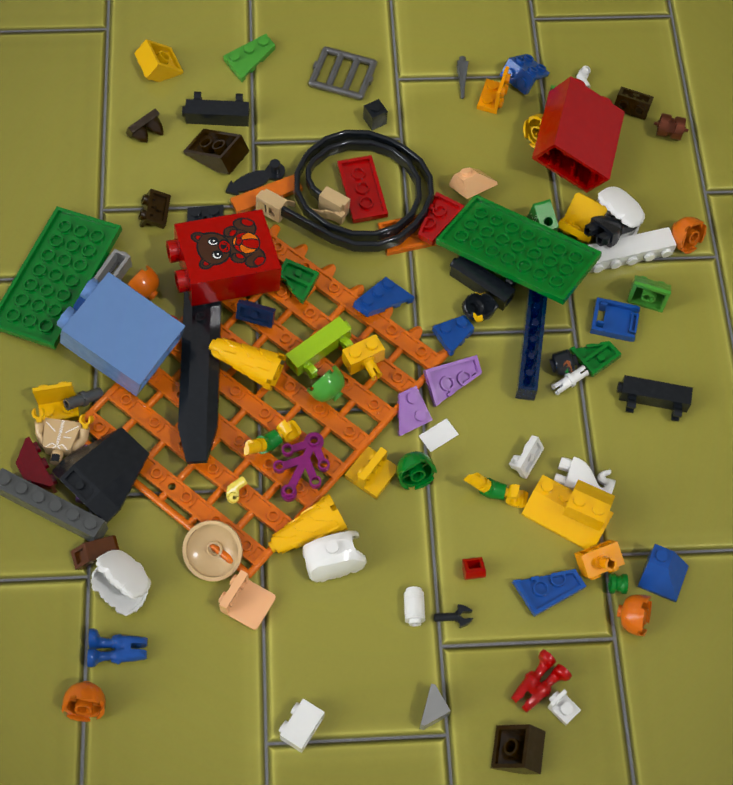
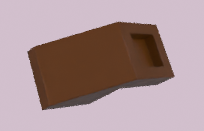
[71,535,119,570]

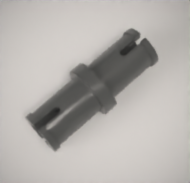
[63,387,104,411]

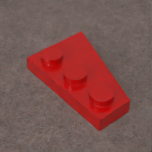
[418,192,465,246]

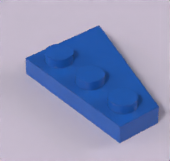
[352,277,415,317]

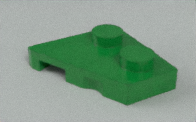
[281,258,319,304]
[569,341,622,377]

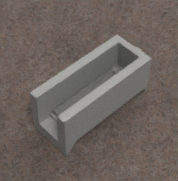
[94,249,132,282]

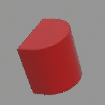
[462,557,486,580]

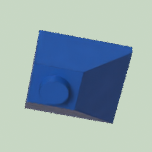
[637,544,689,603]

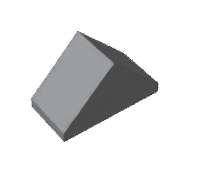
[419,684,451,730]

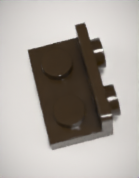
[614,86,654,120]
[138,189,171,229]

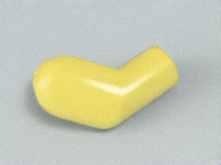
[226,476,248,504]

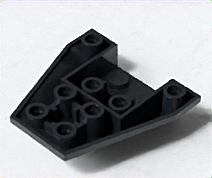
[52,427,150,524]

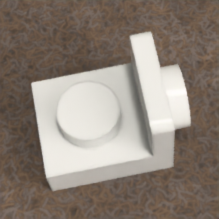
[547,689,581,726]

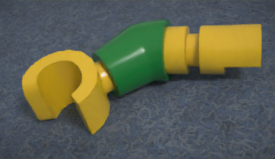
[244,420,302,456]
[464,472,529,508]

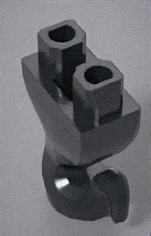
[584,215,637,248]

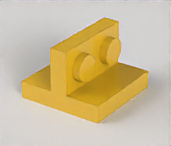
[345,446,397,499]

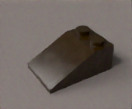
[183,129,249,175]

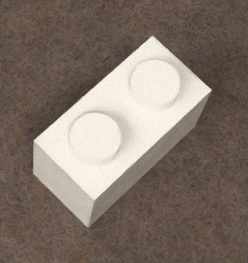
[279,699,325,753]

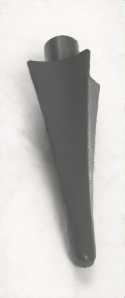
[456,56,469,99]

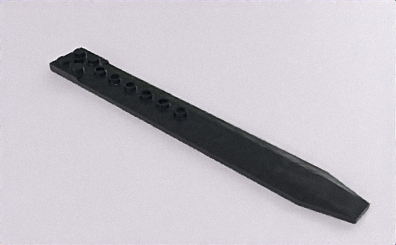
[178,205,224,464]

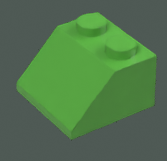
[627,275,671,313]

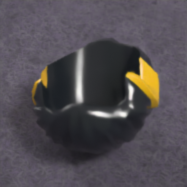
[461,292,499,322]

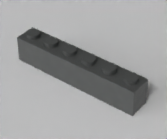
[0,468,108,541]

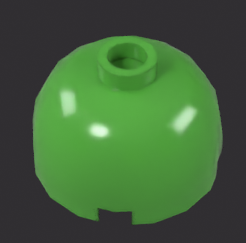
[306,365,345,402]

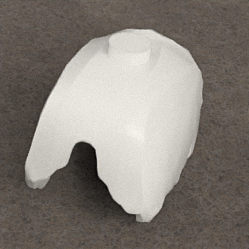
[597,187,645,238]
[302,530,367,582]
[90,550,151,616]

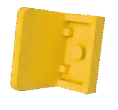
[558,192,608,243]

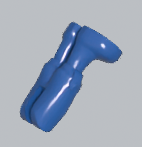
[87,628,148,667]

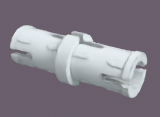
[551,365,589,395]

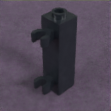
[182,91,250,127]
[449,256,516,311]
[617,375,693,422]

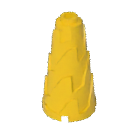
[209,338,286,391]
[268,494,348,554]

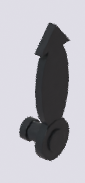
[226,159,285,196]

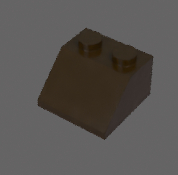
[491,724,546,774]

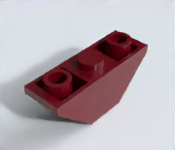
[16,437,58,493]

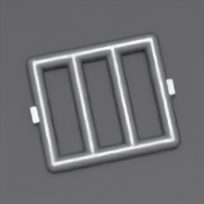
[308,46,377,100]

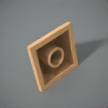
[449,167,498,199]

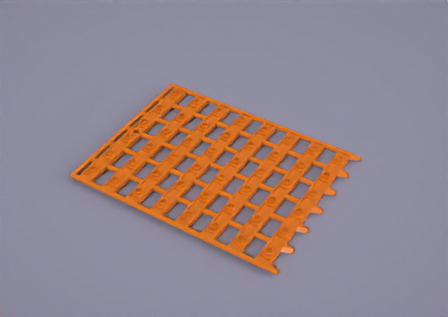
[76,224,449,578]

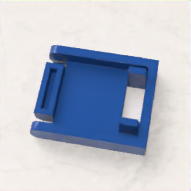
[590,297,640,342]

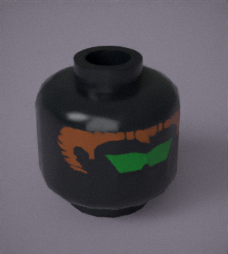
[549,349,578,376]

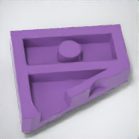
[398,386,433,436]

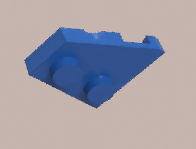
[432,315,474,356]

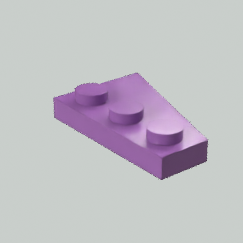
[423,355,482,407]

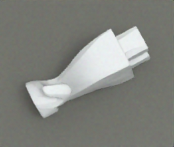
[554,457,616,494]

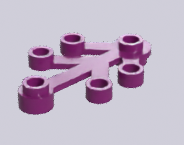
[273,432,330,502]

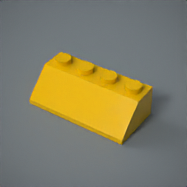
[521,475,614,549]

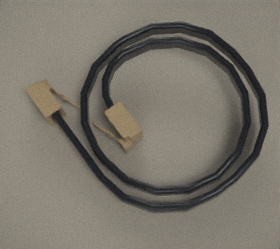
[256,130,434,252]

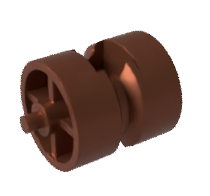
[654,113,689,141]

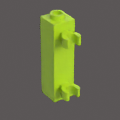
[285,316,353,380]

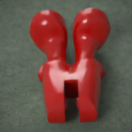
[511,649,572,713]

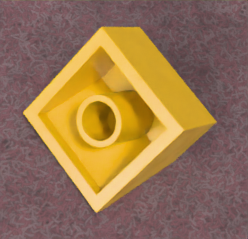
[134,39,183,82]
[563,479,615,531]

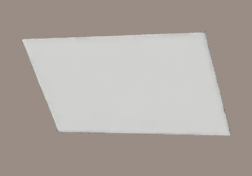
[419,418,459,452]

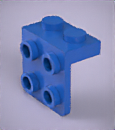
[500,54,550,95]

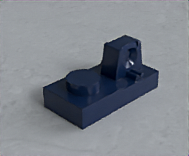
[236,299,276,328]

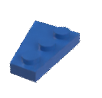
[512,569,586,617]

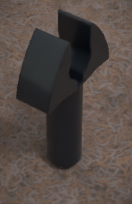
[433,604,473,628]

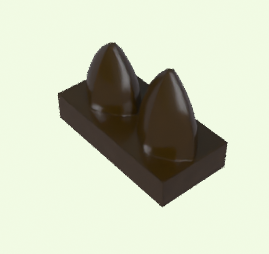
[126,108,164,143]

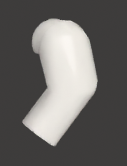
[576,65,591,88]

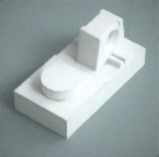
[509,435,544,479]

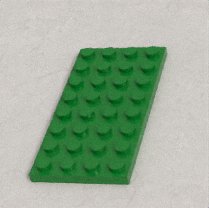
[436,195,602,305]
[0,206,122,349]

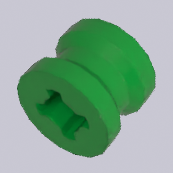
[608,573,628,594]

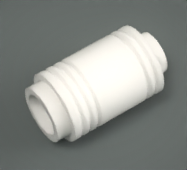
[404,586,425,627]

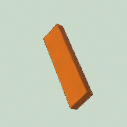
[230,174,303,213]

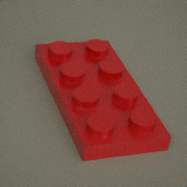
[337,155,388,224]

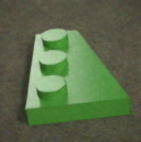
[223,34,275,82]

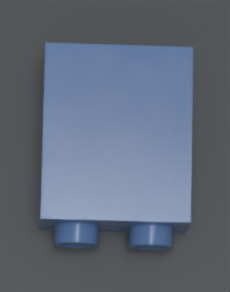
[56,272,185,397]

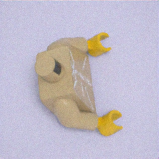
[31,408,94,466]

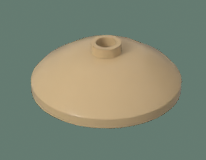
[182,520,243,581]

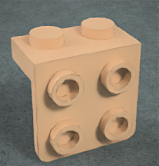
[218,570,276,630]

